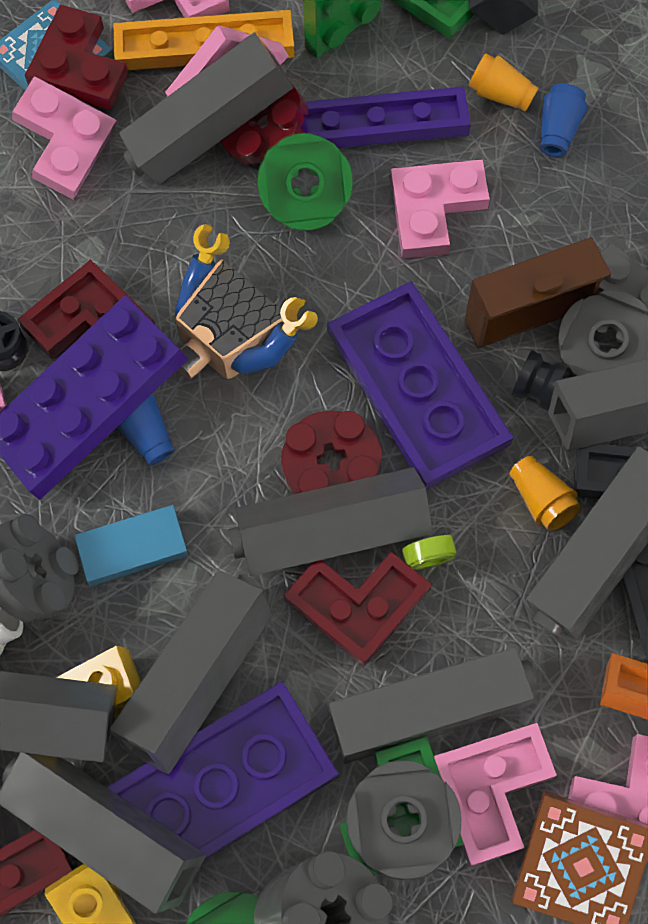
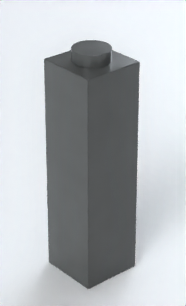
[119,32,294,185]
[548,359,648,451]
[526,446,648,640]
[228,467,433,576]
[109,570,273,775]
[328,647,538,764]
[0,671,117,762]
[0,752,206,914]

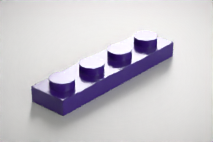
[301,86,471,148]

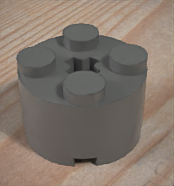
[254,851,392,924]

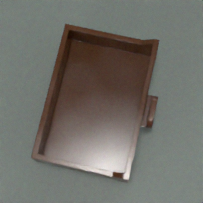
[464,237,611,349]

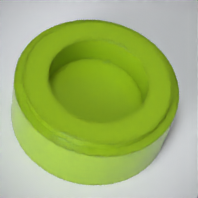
[402,535,457,570]

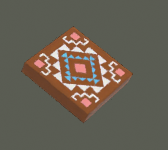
[512,791,648,924]

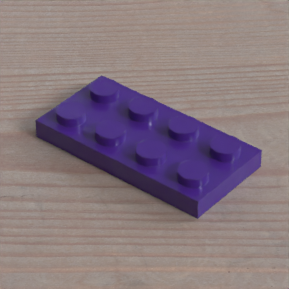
[327,281,513,490]
[0,295,188,500]
[107,681,339,862]

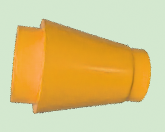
[468,53,539,112]
[509,456,581,532]

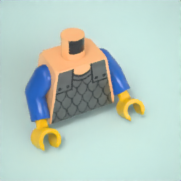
[175,224,318,380]

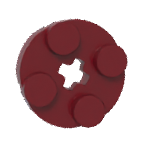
[221,83,308,167]
[281,410,382,494]

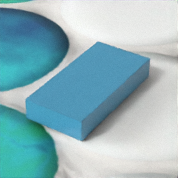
[74,505,189,587]

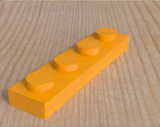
[113,10,295,70]

